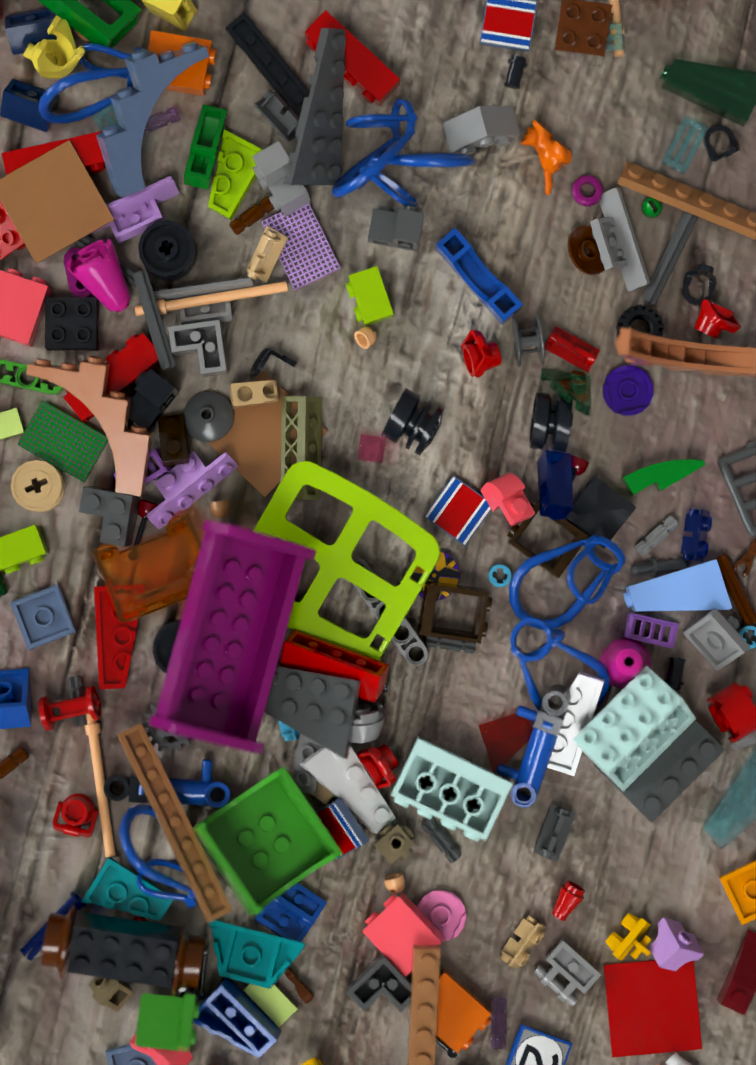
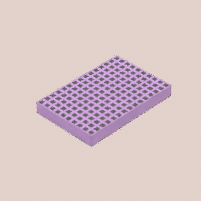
[261,203,340,291]

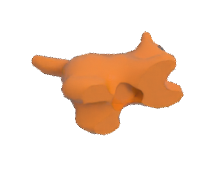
[520,119,572,195]

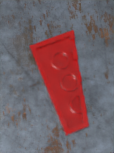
[94,584,146,690]

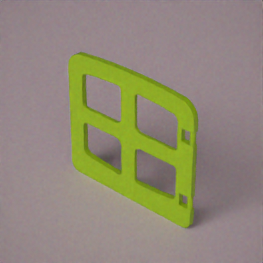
[253,461,440,661]

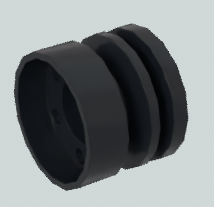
[381,388,445,456]

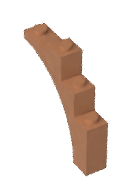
[616,328,756,377]
[26,356,153,497]

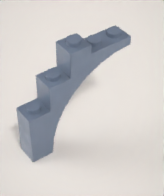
[96,42,209,197]

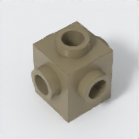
[374,823,415,865]
[88,977,135,1012]

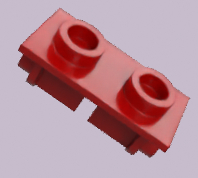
[544,326,600,373]

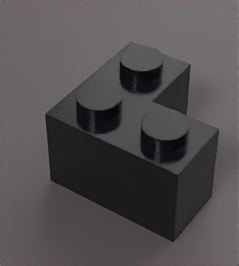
[128,369,179,432]

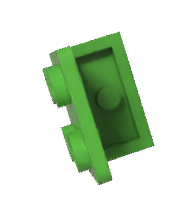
[135,993,199,1052]

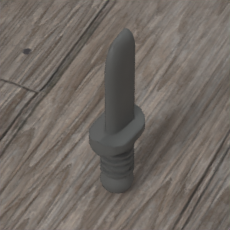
[630,557,689,577]

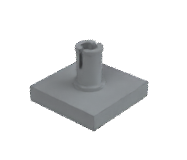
[683,608,750,671]

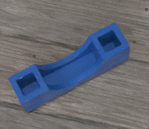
[435,228,523,325]

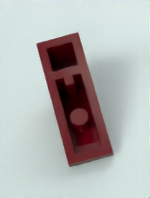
[716,929,756,1016]

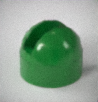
[641,197,662,218]

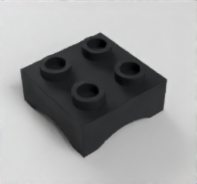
[45,297,99,351]
[563,476,637,549]

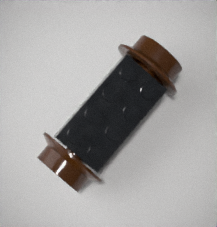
[41,906,206,996]

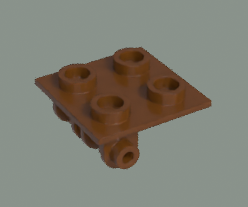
[555,0,613,57]

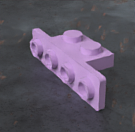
[89,176,179,244]
[146,452,238,529]

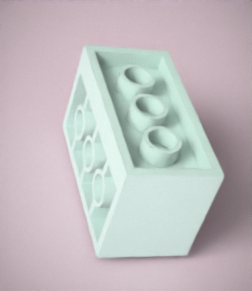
[573,666,696,792]
[391,736,513,842]

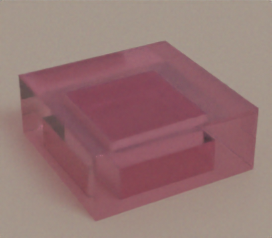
[357,434,386,464]

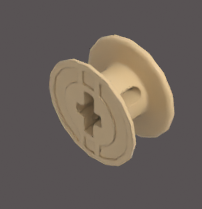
[11,460,65,513]

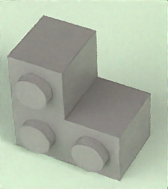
[443,105,520,155]
[252,141,311,216]
[168,320,228,378]

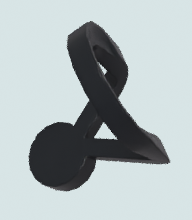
[703,125,740,162]
[683,264,716,306]
[250,348,297,377]

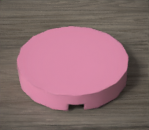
[417,889,466,942]

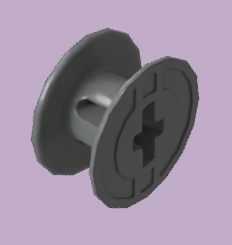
[512,314,545,368]

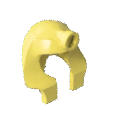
[23,15,85,79]

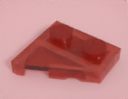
[478,713,533,773]

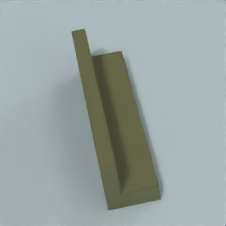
[280,396,322,500]

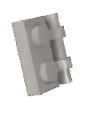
[533,939,601,1007]

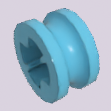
[488,564,511,587]
[738,626,756,649]

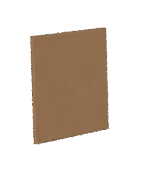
[0,140,114,264]
[207,370,328,497]

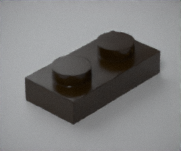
[157,414,189,467]

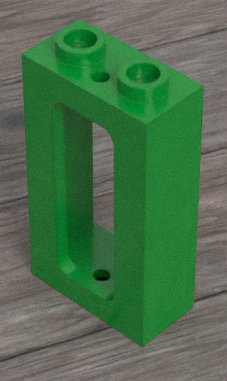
[38,0,142,54]

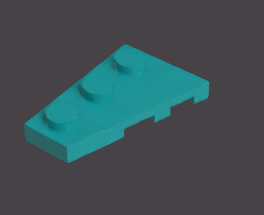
[81,857,173,921]

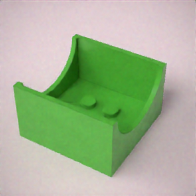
[192,767,343,915]

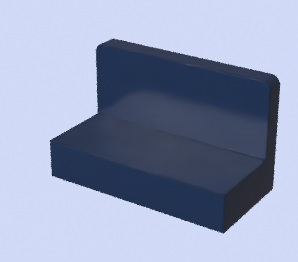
[5,8,57,55]
[0,78,60,132]

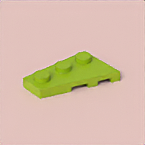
[208,129,263,221]

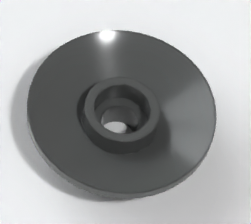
[183,391,234,442]

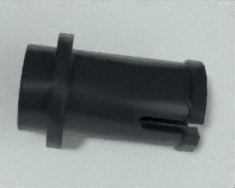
[504,55,528,89]
[664,657,686,690]

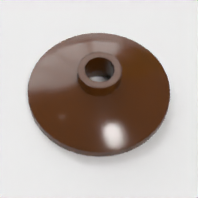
[568,225,605,275]

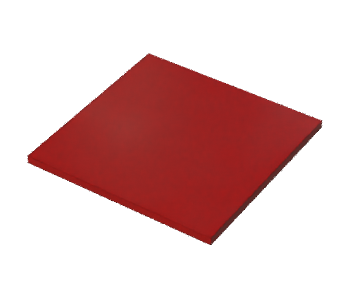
[603,960,702,1058]

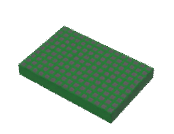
[17,400,108,483]

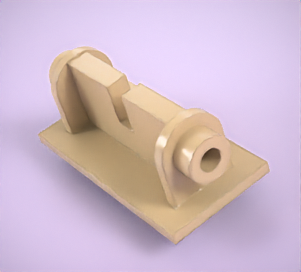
[246,225,288,283]
[500,915,546,969]

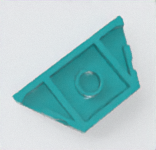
[209,920,306,989]

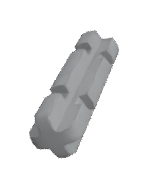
[635,516,679,557]

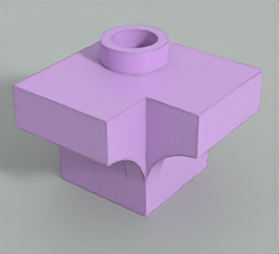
[649,917,704,971]

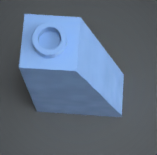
[623,559,732,612]

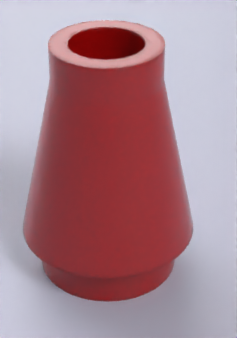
[552,880,585,921]

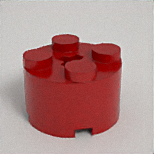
[706,683,756,743]

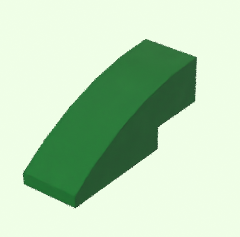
[184,104,228,190]
[621,459,706,496]

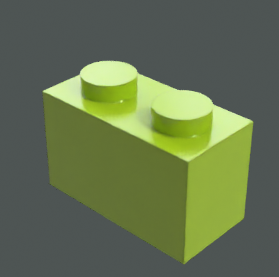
[345,266,394,327]
[0,524,49,575]

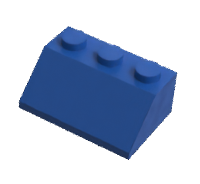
[0,668,32,729]

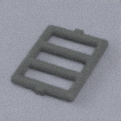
[717,441,756,537]

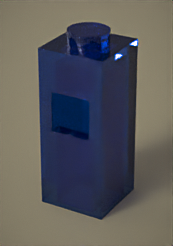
[537,450,574,520]

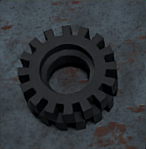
[616,304,664,337]

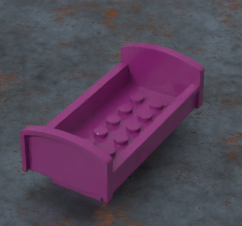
[149,520,317,754]

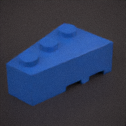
[192,978,282,1058]

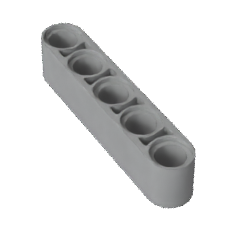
[352,558,428,666]

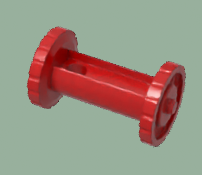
[38,686,102,731]

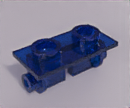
[680,508,712,563]

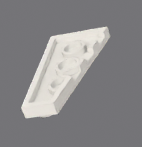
[547,672,605,776]
[300,746,396,834]

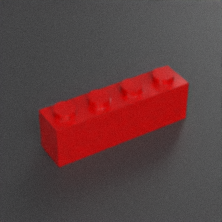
[305,10,400,107]
[1,131,106,175]
[63,333,159,423]
[280,630,389,702]

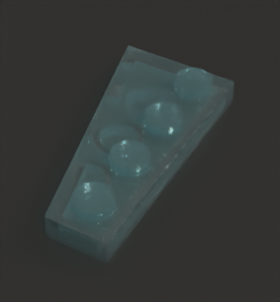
[703,752,756,849]

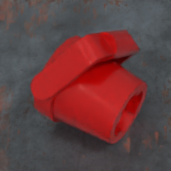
[694,299,741,339]
[461,330,501,378]
[356,744,399,789]
[53,793,99,838]

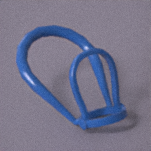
[38,43,143,124]
[332,99,417,197]
[358,152,475,207]
[509,535,625,630]
[510,618,610,711]
[119,804,197,909]

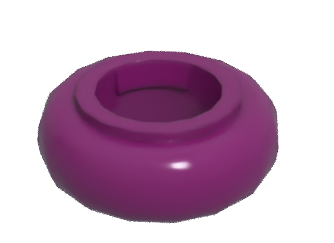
[572,175,603,206]

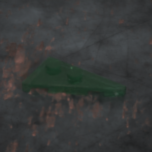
[540,368,591,416]

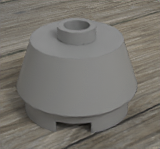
[350,699,386,743]

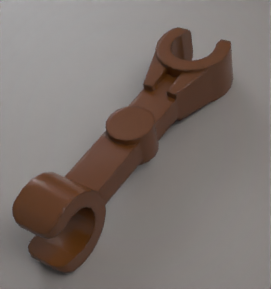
[733,538,756,577]
[285,967,314,1004]

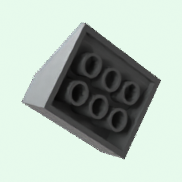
[594,720,725,823]

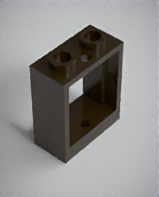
[507,500,589,579]
[417,580,492,644]

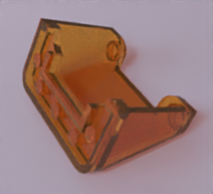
[92,514,202,622]

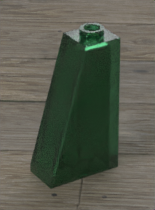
[660,59,756,127]

